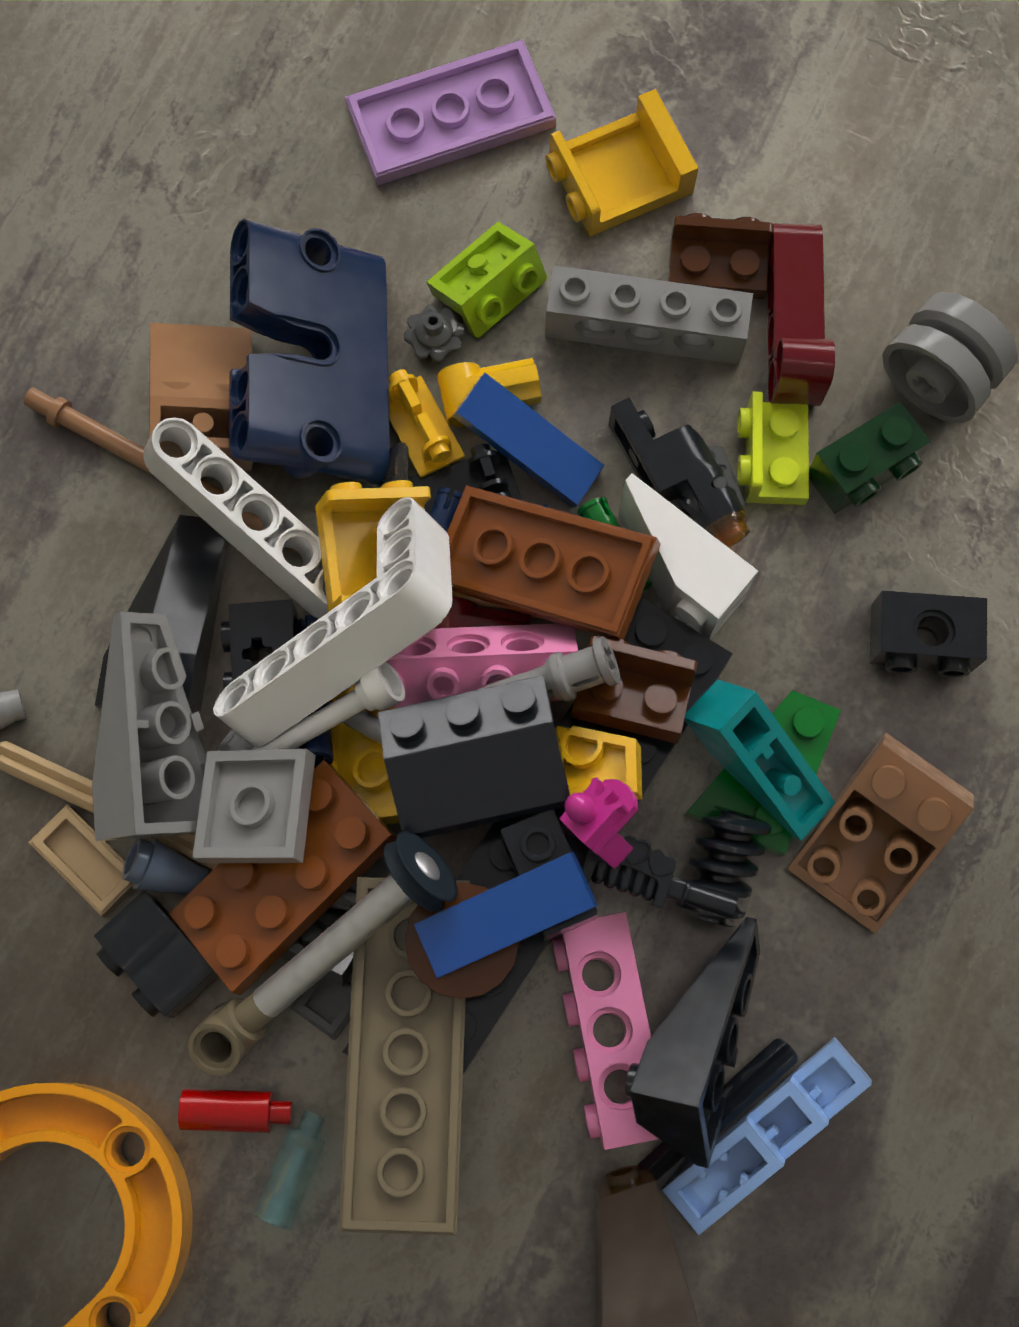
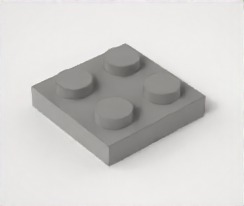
[192,749,316,863]

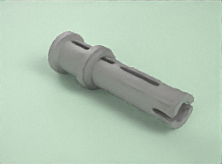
[468,636,620,702]

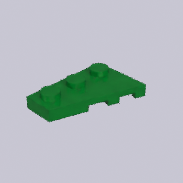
[684,690,841,857]

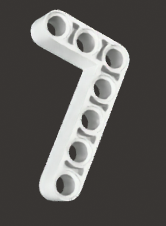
[143,417,425,619]
[213,497,453,747]

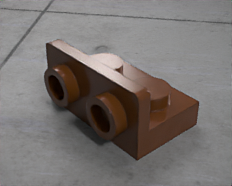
[668,213,774,299]
[571,636,698,744]

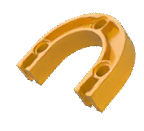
[0,1082,193,1327]

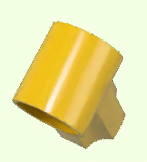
[437,358,542,427]

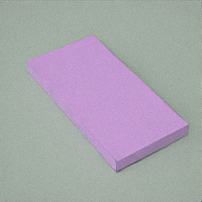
[345,39,556,186]

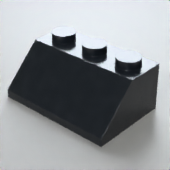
[378,675,570,838]

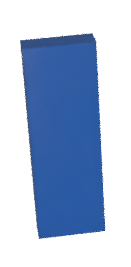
[452,373,605,508]
[414,852,598,978]

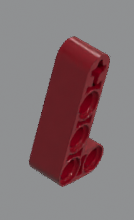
[767,223,835,406]

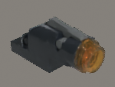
[608,397,750,548]

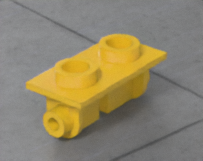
[388,369,465,478]

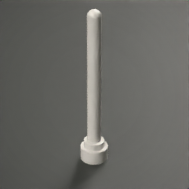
[251,662,405,750]

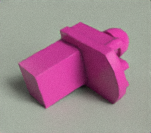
[559,777,638,869]

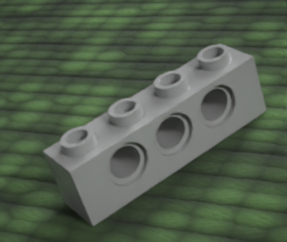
[545,265,753,365]

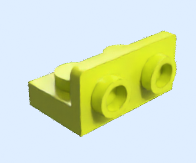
[737,391,809,505]

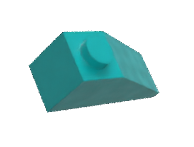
[684,679,836,841]

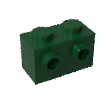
[809,401,931,514]

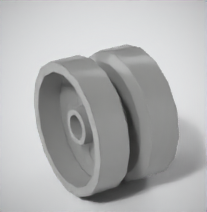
[882,292,1018,423]

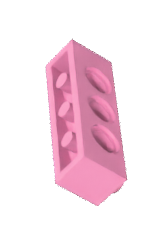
[386,623,578,708]
[552,912,659,1150]

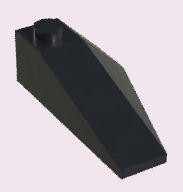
[95,515,228,714]
[625,917,760,1168]

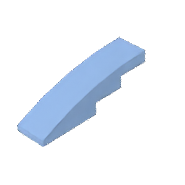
[662,1037,872,1235]

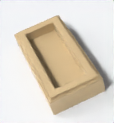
[28,804,134,918]

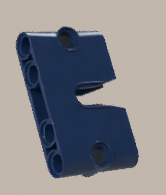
[229,218,390,484]

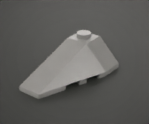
[92,611,206,841]

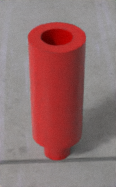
[178,1089,293,1133]

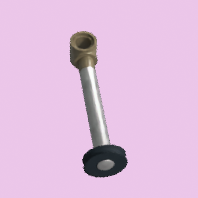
[188,831,458,1076]

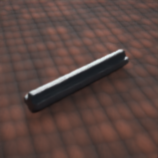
[637,1038,798,1189]

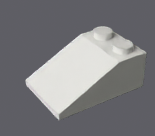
[618,473,758,640]

